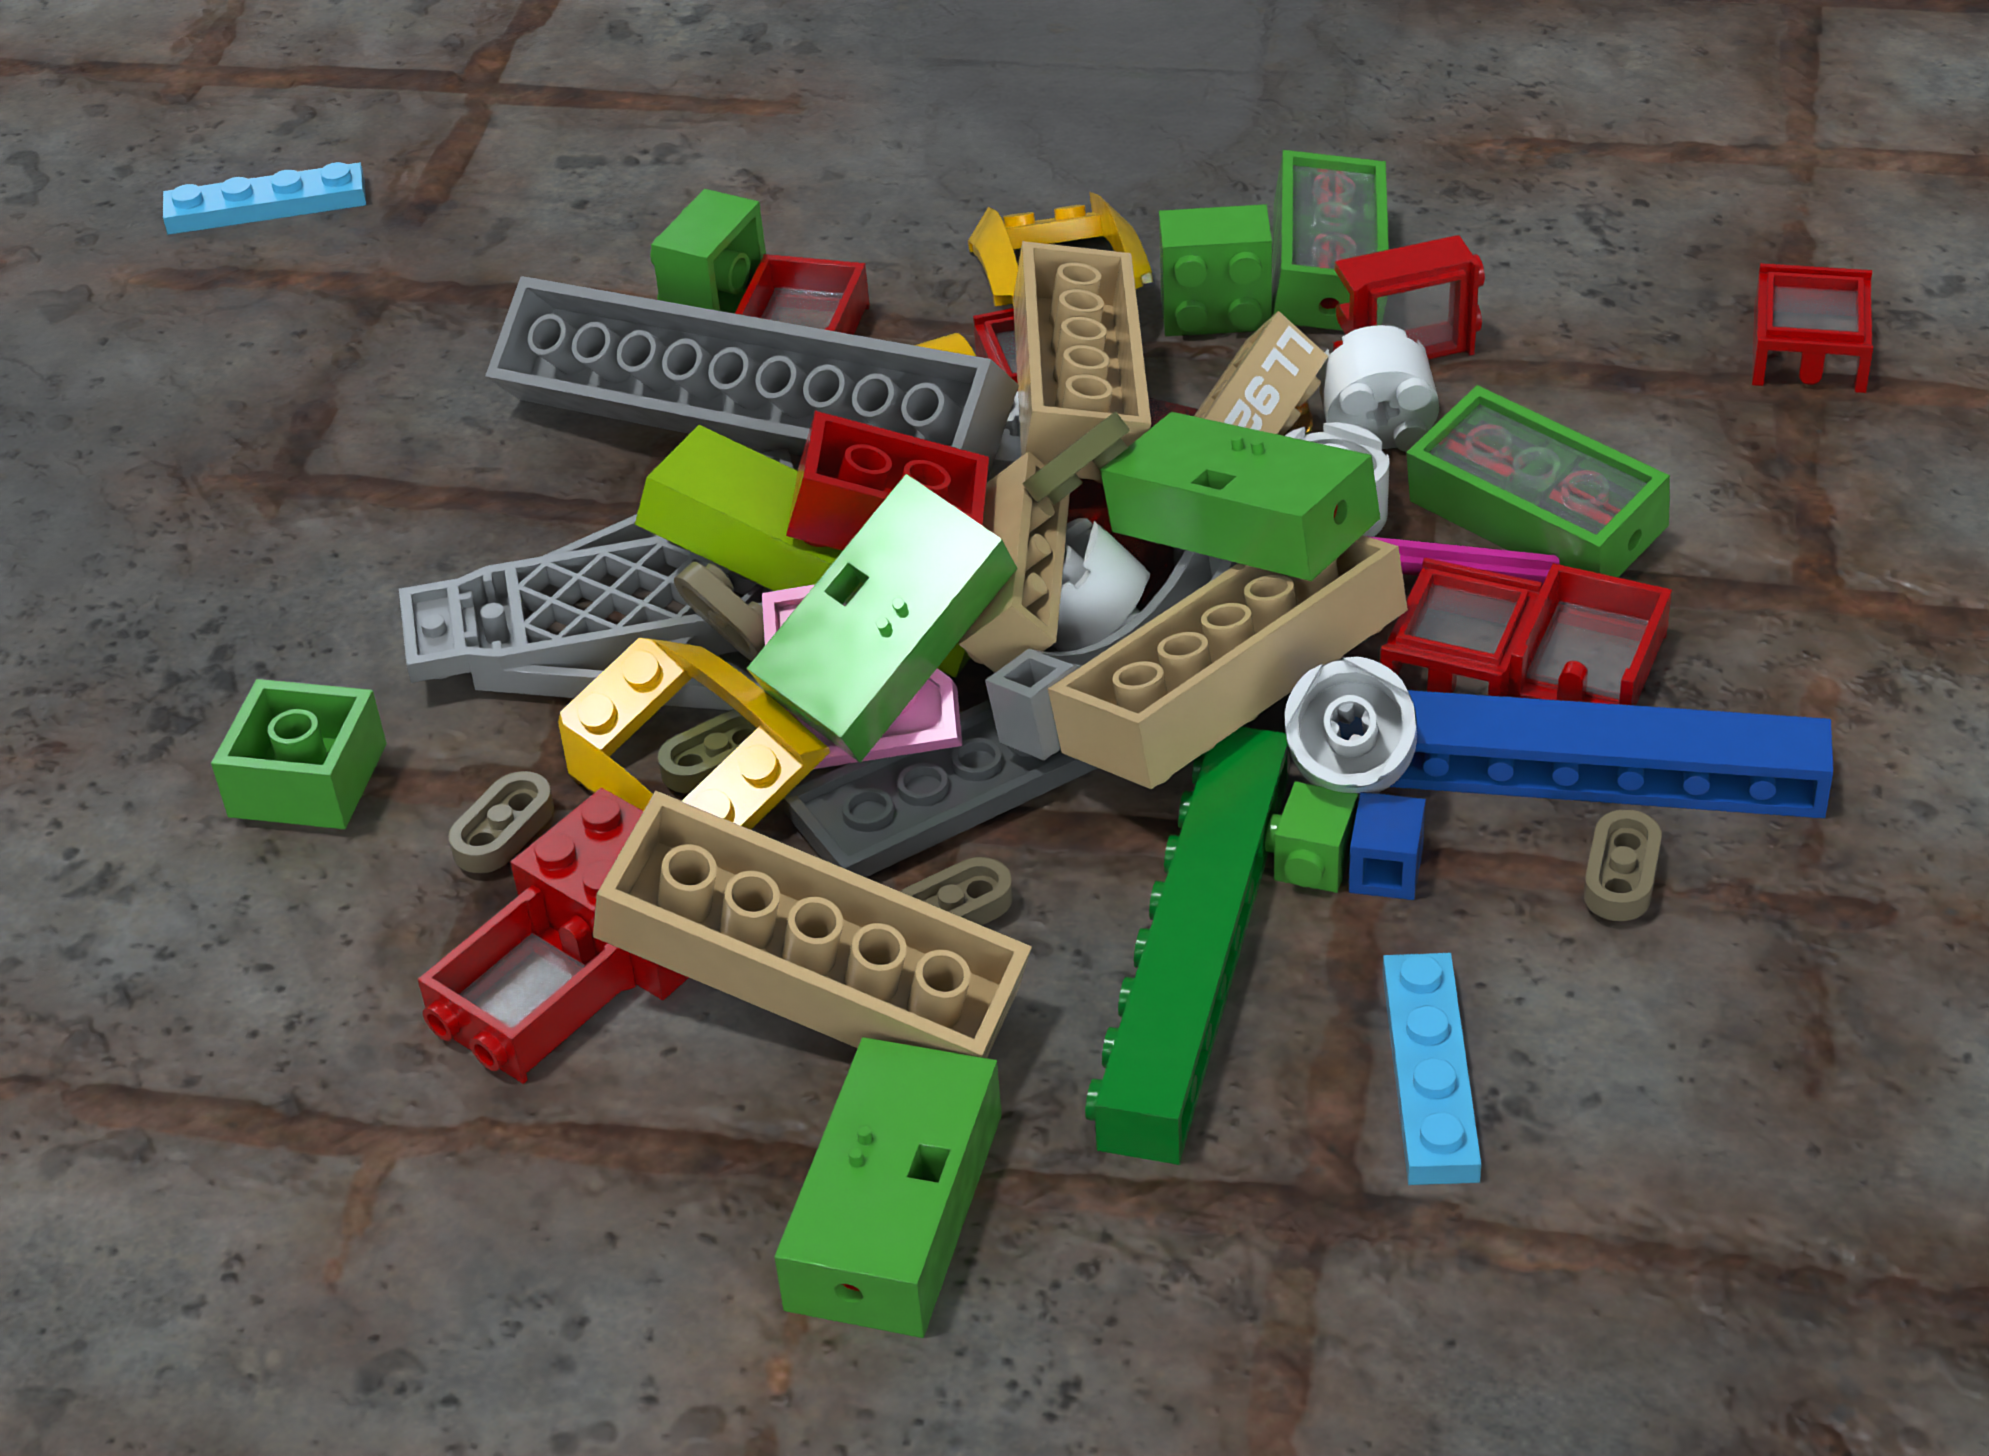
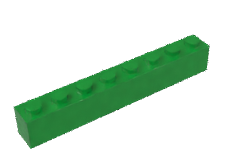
[1085,727,1290,1165]

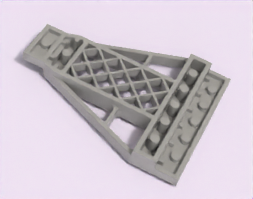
[399,448,799,711]

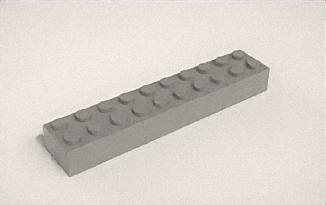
[485,276,1019,481]

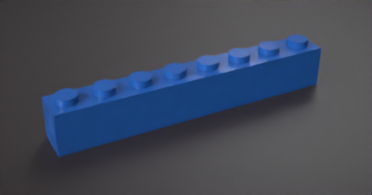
[1337,690,1833,819]

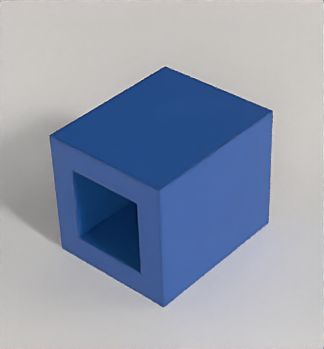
[1349,792,1426,900]

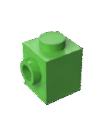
[1265,781,1358,893]

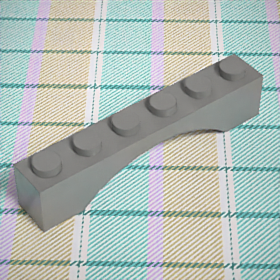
[985,550,1237,760]

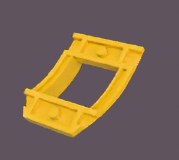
[967,192,1153,306]
[558,638,830,830]

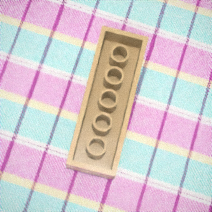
[1013,241,1151,484]
[1048,535,1408,789]
[593,790,1032,1058]

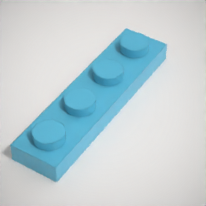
[163,162,366,235]
[1382,953,1481,1185]

